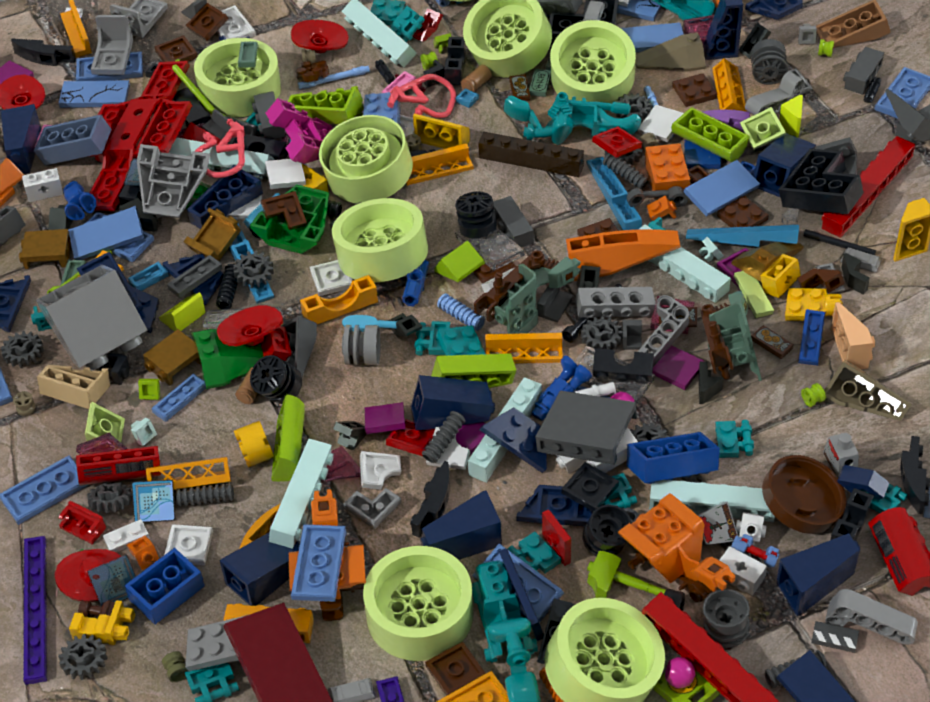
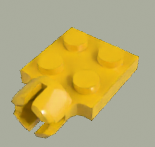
[785,288,843,321]

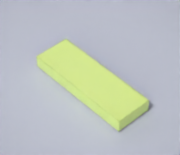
[734,271,774,318]

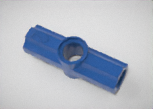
[402,260,429,307]

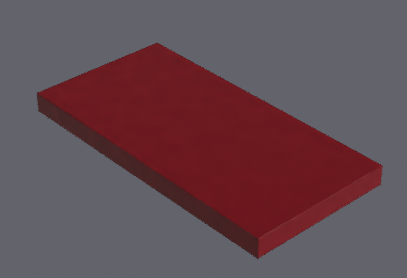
[223,602,333,702]

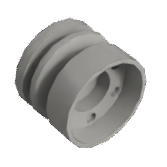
[342,325,381,365]

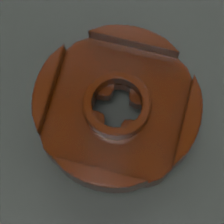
[296,60,329,82]

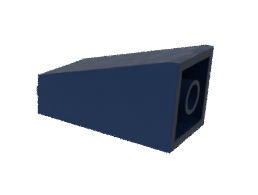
[0,104,42,174]
[753,133,816,197]
[410,375,495,430]
[420,490,502,560]
[220,532,300,606]
[776,533,860,616]

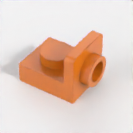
[127,535,160,570]

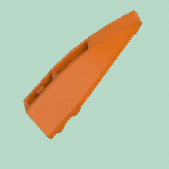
[566,229,681,281]

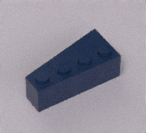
[703,0,743,60]
[187,165,263,229]

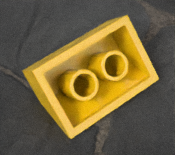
[413,114,470,149]
[893,198,930,262]

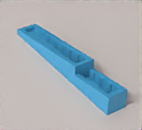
[586,157,642,230]
[229,218,274,304]
[686,225,799,247]

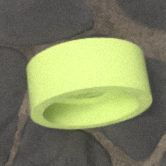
[463,0,552,78]
[550,20,636,103]
[194,38,281,117]
[319,115,413,203]
[332,198,428,282]
[363,546,474,661]
[544,598,665,702]

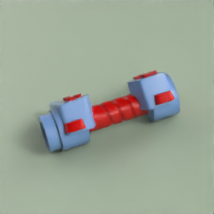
[731,534,780,568]

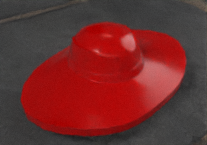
[290,20,349,54]
[0,75,46,110]
[217,305,283,346]
[54,549,123,602]

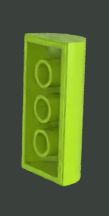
[671,107,750,163]
[271,395,305,482]

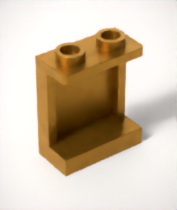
[184,208,242,261]
[19,229,71,269]
[143,329,201,386]

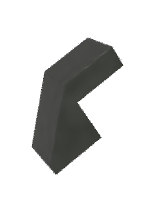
[841,253,870,295]
[388,313,422,337]

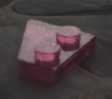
[76,433,128,455]
[321,446,361,482]

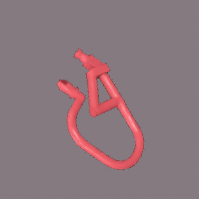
[387,74,457,119]
[195,119,245,178]

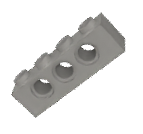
[575,287,656,318]

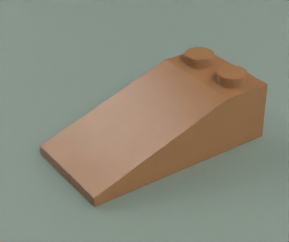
[816,0,891,48]

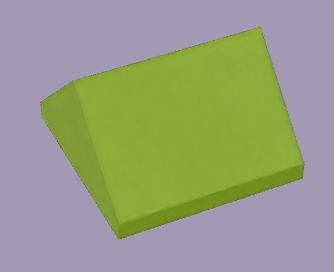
[434,240,485,282]

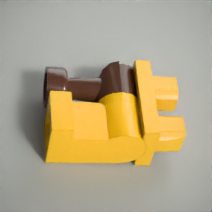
[69,600,135,645]

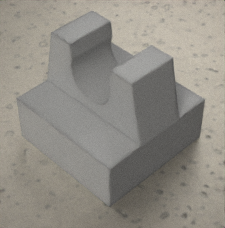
[798,24,817,44]

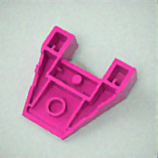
[266,98,334,164]

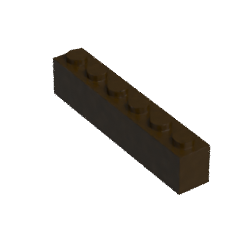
[478,131,584,177]

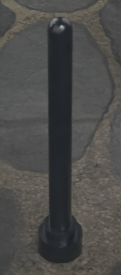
[562,284,622,343]

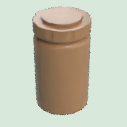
[461,65,492,92]
[235,367,258,404]

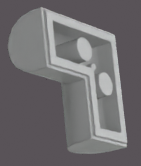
[343,488,401,529]

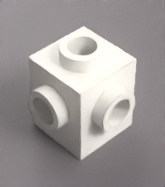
[736,512,767,545]

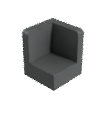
[622,320,642,350]

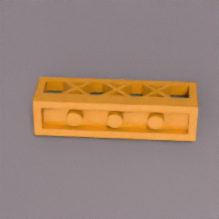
[60,0,92,58]
[712,58,747,112]
[406,143,474,185]
[485,333,563,364]
[146,457,231,490]

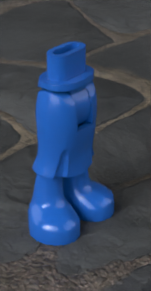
[63,181,96,220]
[531,355,592,421]

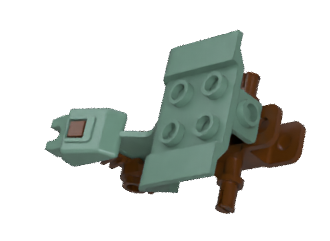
[474,250,581,334]
[701,291,762,381]

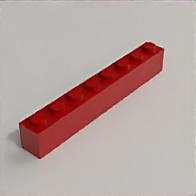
[821,136,915,238]
[641,592,779,702]

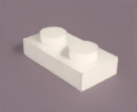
[103,519,150,553]

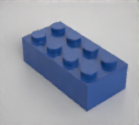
[627,432,720,484]

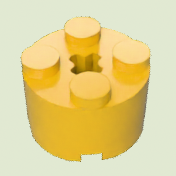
[234,421,274,467]

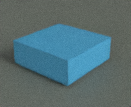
[456,88,479,108]

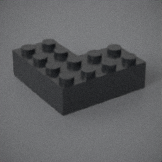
[549,0,619,49]
[778,149,864,214]

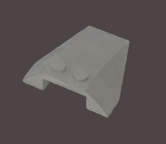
[137,144,210,218]

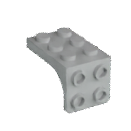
[109,0,168,38]
[91,15,133,75]
[185,614,250,671]

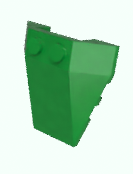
[250,184,329,254]
[191,329,264,389]

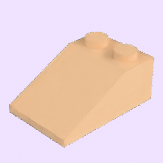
[831,302,875,369]

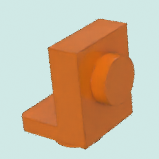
[647,196,677,221]

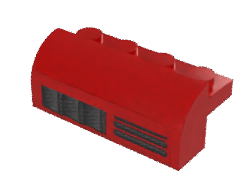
[76,446,161,486]
[868,507,930,596]

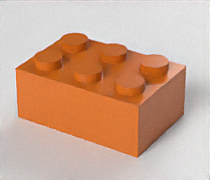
[645,143,690,199]

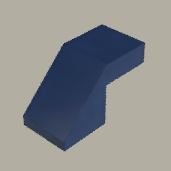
[837,465,890,501]

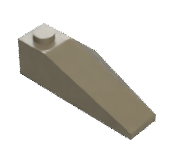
[635,32,706,71]
[824,360,912,421]

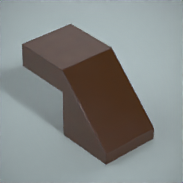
[797,269,845,293]

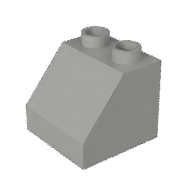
[36,265,147,371]

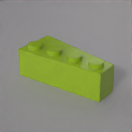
[288,86,363,124]
[431,353,516,388]

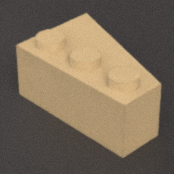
[37,365,110,409]

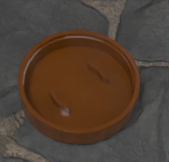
[762,455,846,534]

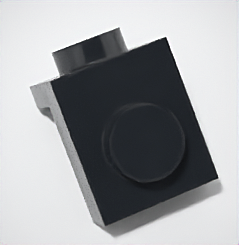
[423,60,445,88]
[108,353,130,385]

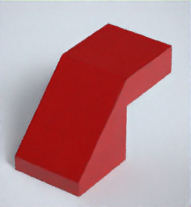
[413,8,443,42]

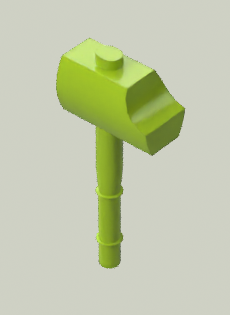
[587,551,666,598]

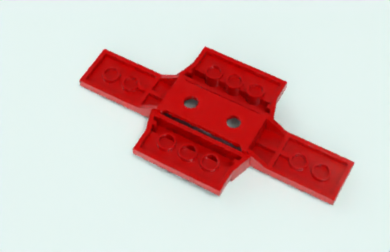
[87,61,192,211]

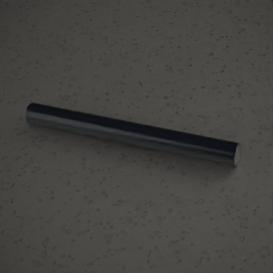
[803,229,876,255]

